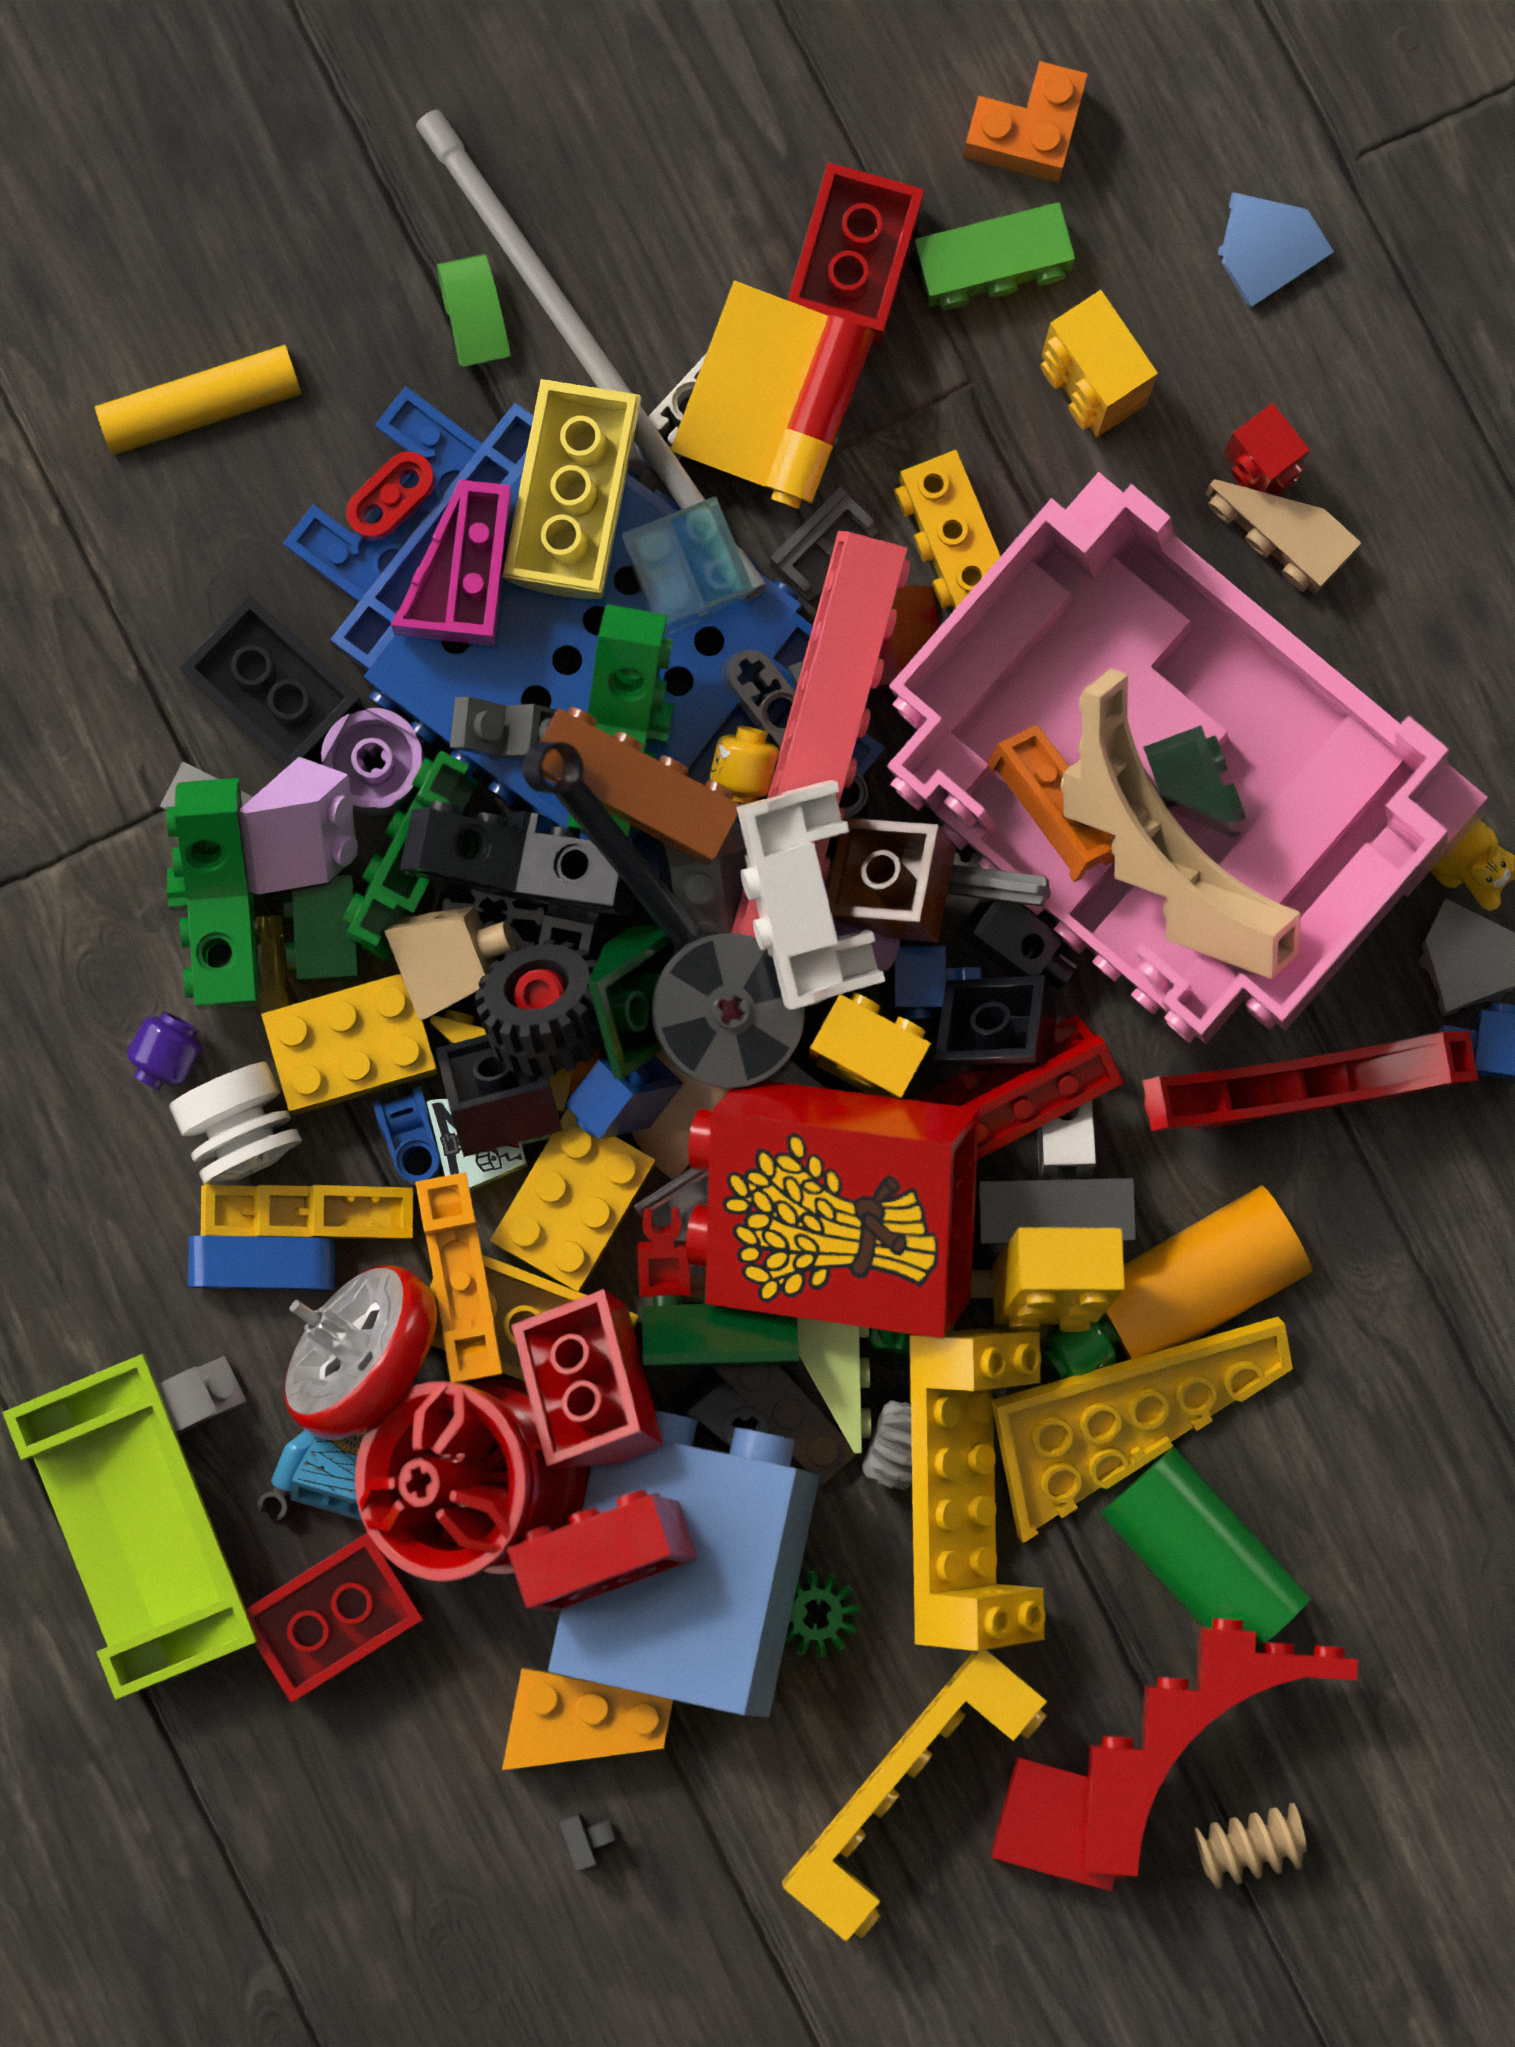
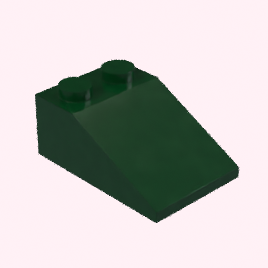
[588,925,675,1079]

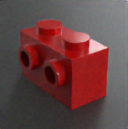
[1224,403,1310,496]

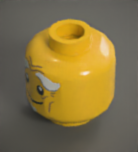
[710,726,780,804]

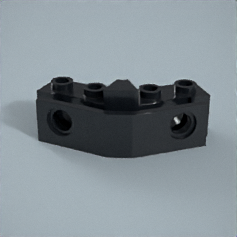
[400,801,643,917]

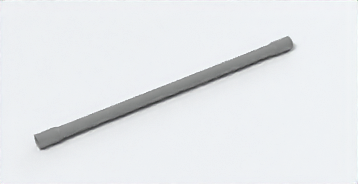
[416,109,767,603]

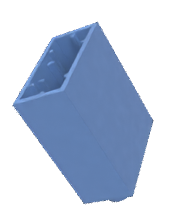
[548,1410,820,1717]

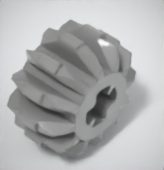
[862,1400,912,1490]

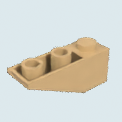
[1205,479,1361,595]

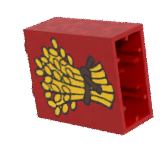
[686,1080,979,1339]

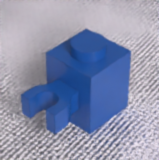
[894,946,981,1021]
[1438,1003,1515,1081]

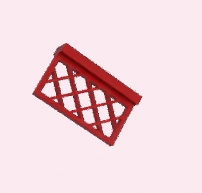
[912,1014,1124,1160]

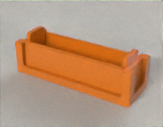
[987,724,1115,883]

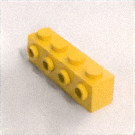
[894,450,1001,611]

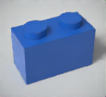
[565,1055,683,1139]

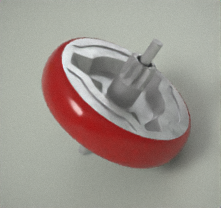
[284,1265,437,1440]

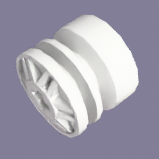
[169,1062,302,1185]

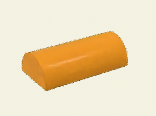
[1103,1185,1313,1360]

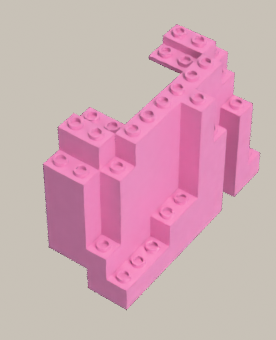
[887,472,1488,1044]

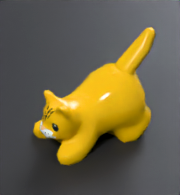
[1431,820,1515,911]

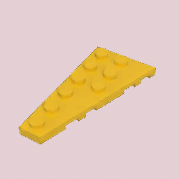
[991,1317,1293,1543]

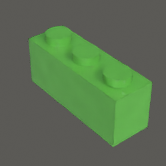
[913,202,1075,310]

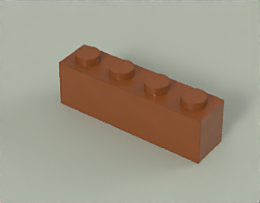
[540,707,741,866]

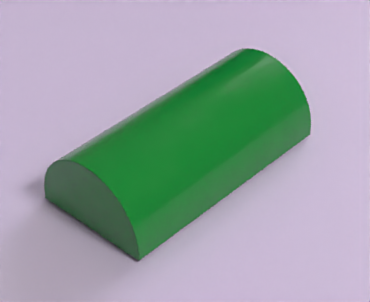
[1098,1445,1311,1651]

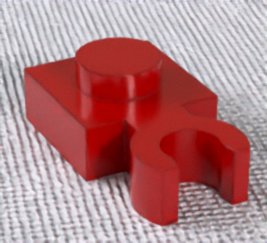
[637,1207,691,1297]

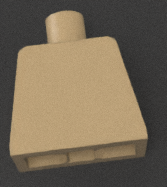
[384,907,516,1020]

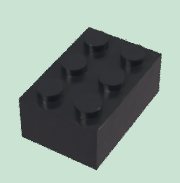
[180,595,364,769]

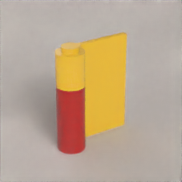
[671,280,876,510]

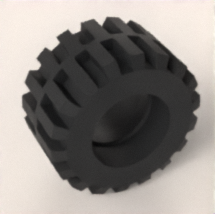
[475,940,605,1077]

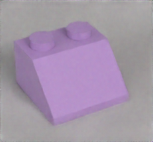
[238,757,358,895]

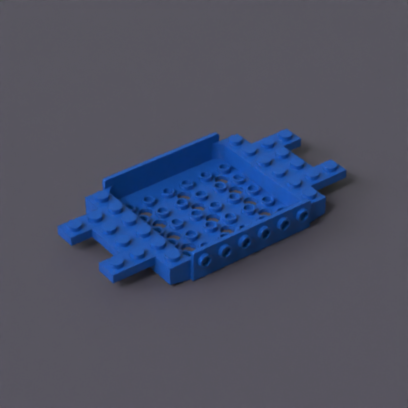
[283,386,885,877]

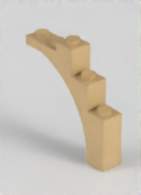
[1060,669,1301,979]

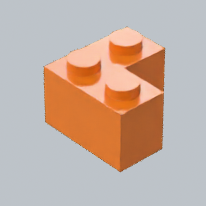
[963,61,1088,183]

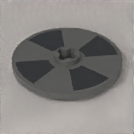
[652,933,805,1088]

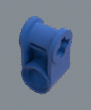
[372,1086,443,1188]

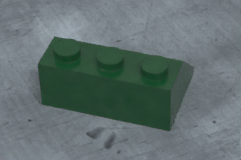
[642,1295,799,1370]

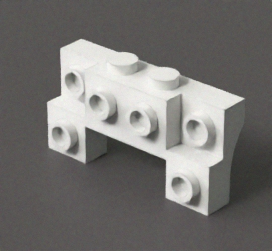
[736,780,885,1010]

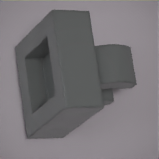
[559,1813,616,1872]

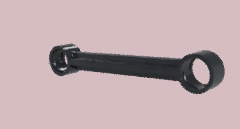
[522,741,719,957]

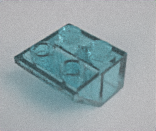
[621,496,754,635]

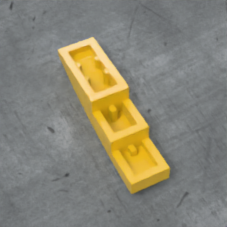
[201,1185,413,1239]

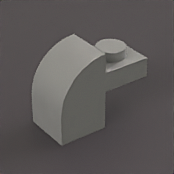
[157,1356,247,1437]

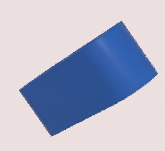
[188,1235,336,1291]

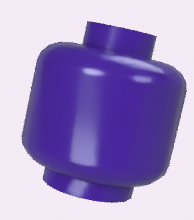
[127,1011,203,1090]

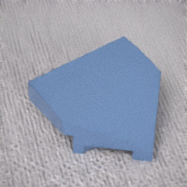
[1218,192,1334,307]

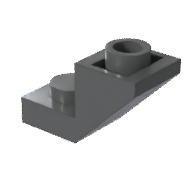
[450,696,557,760]

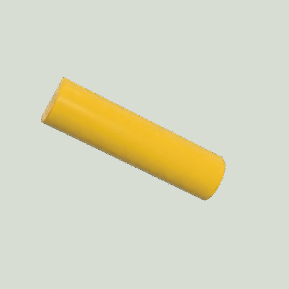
[95,345,302,456]

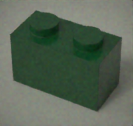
[283,875,361,984]

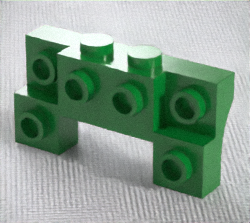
[342,751,479,962]

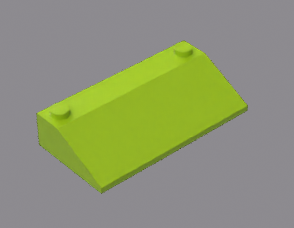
[2,1354,258,1700]

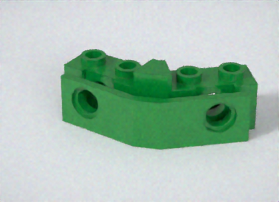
[568,604,675,839]
[166,778,261,1010]

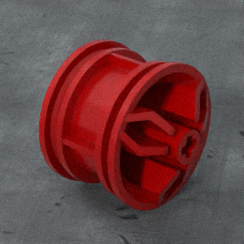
[355,1379,590,1581]

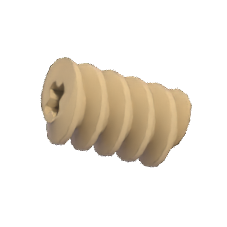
[1194,1803,1307,1889]

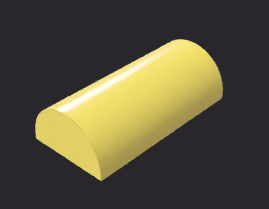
[502,379,641,599]

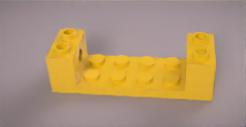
[910,1329,1045,1651]
[782,1650,1047,1942]

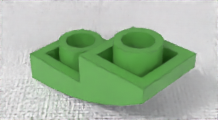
[436,254,511,367]

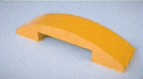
[416,1172,503,1383]

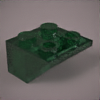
[1143,725,1246,838]

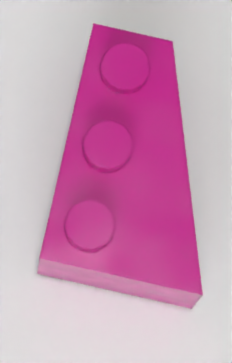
[391,480,513,646]

